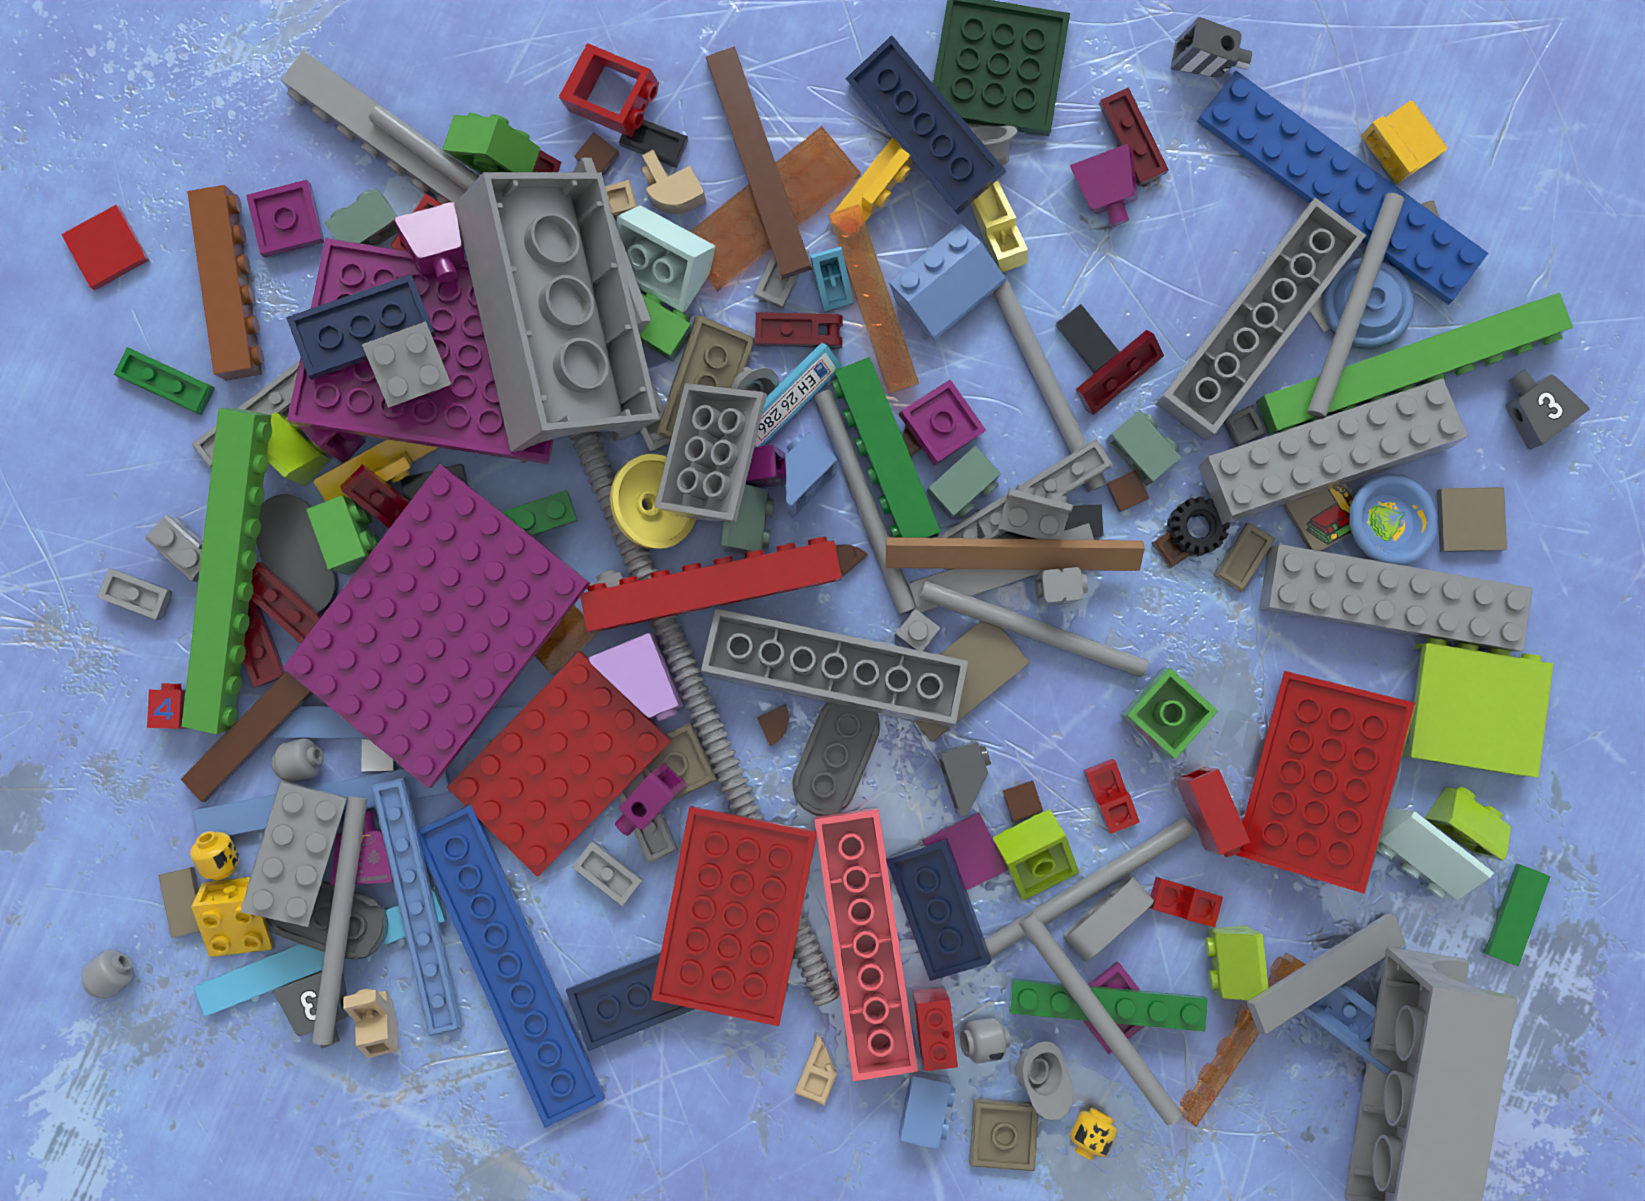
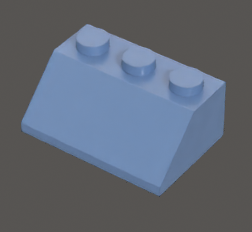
[889,223,1006,340]
[786,432,837,518]

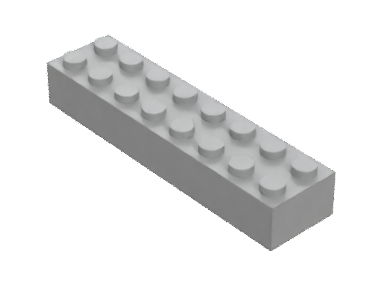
[1156,198,1366,441]
[1199,378,1468,525]
[1259,544,1533,652]
[701,608,968,729]

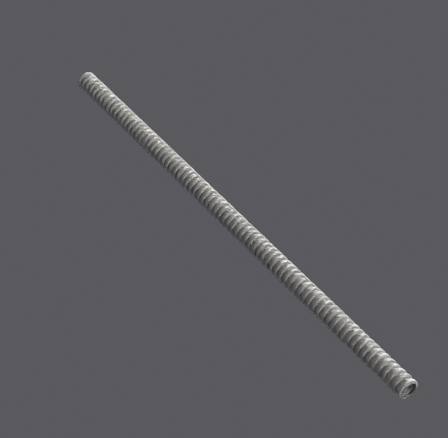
[569,431,840,1006]

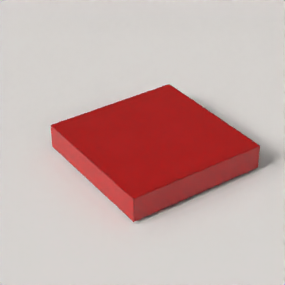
[61,205,149,290]

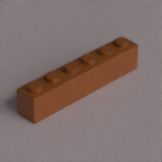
[187,185,264,381]

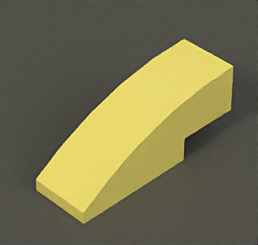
[971,180,1028,273]

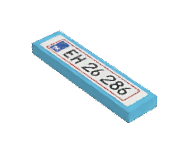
[755,343,842,447]

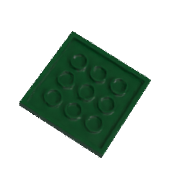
[933,0,1070,136]

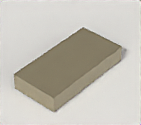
[1214,522,1276,592]
[158,867,200,938]

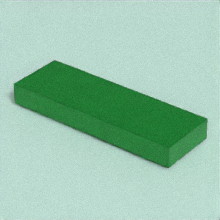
[113,347,215,415]
[1484,864,1551,967]

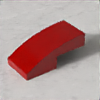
[1084,759,1140,834]
[1149,877,1223,928]

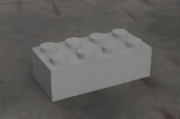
[241,780,347,927]

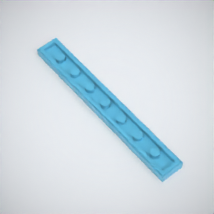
[194,890,447,1017]

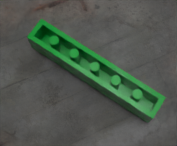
[831,357,941,538]

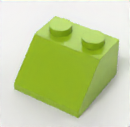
[267,412,332,487]
[1424,786,1511,861]
[992,809,1079,901]
[1204,925,1269,1000]

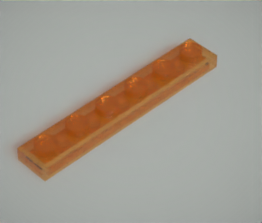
[828,204,919,394]
[1180,953,1306,1127]

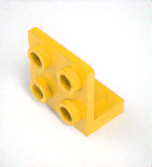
[1360,100,1447,185]
[191,877,274,957]

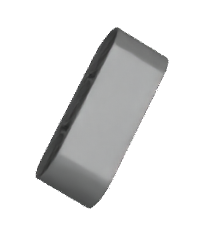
[1063,875,1154,961]

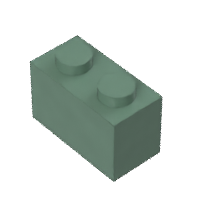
[324,188,398,246]
[1106,410,1182,486]
[927,446,1001,520]

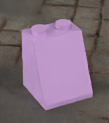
[589,633,684,721]

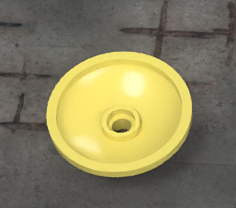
[610,454,696,549]

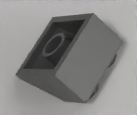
[936,741,991,817]

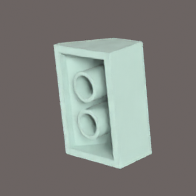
[616,205,716,312]
[1377,807,1494,900]

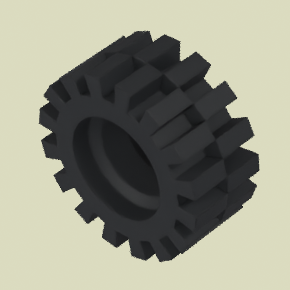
[1167,496,1230,556]

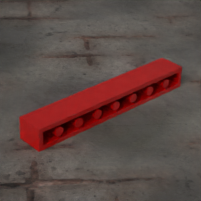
[580,536,842,633]

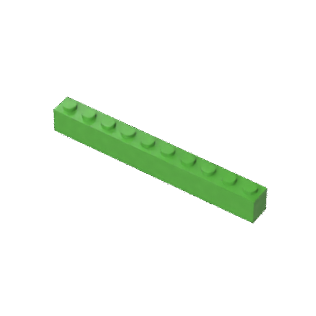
[1256,292,1573,436]
[182,408,272,734]

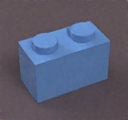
[899,1070,955,1149]

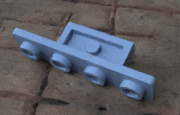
[1302,984,1392,1075]

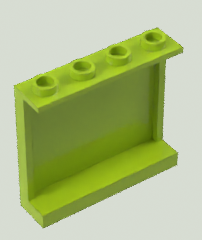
[1402,638,1554,778]

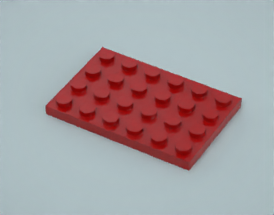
[447,651,672,877]
[1236,671,1416,894]
[651,806,817,1026]

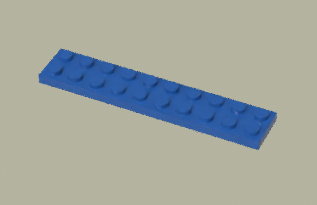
[1197,71,1489,305]
[418,805,605,1128]

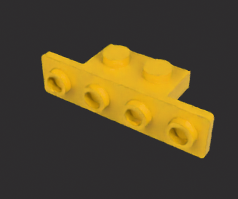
[829,137,913,239]
[314,439,438,501]

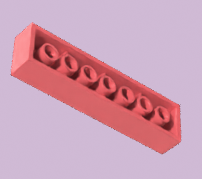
[814,808,918,1081]

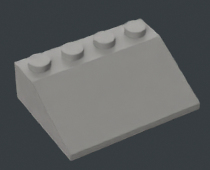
[655,383,767,522]

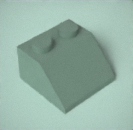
[721,484,774,554]

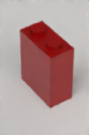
[1175,767,1250,857]

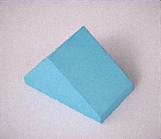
[811,247,854,312]

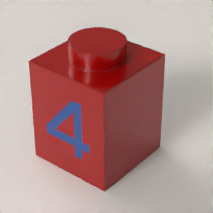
[147,683,188,729]

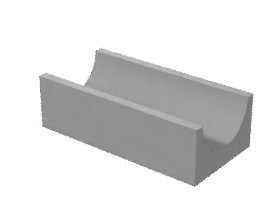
[455,172,659,452]
[1344,947,1518,1201]

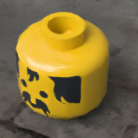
[190,831,240,880]
[1069,1107,1118,1161]

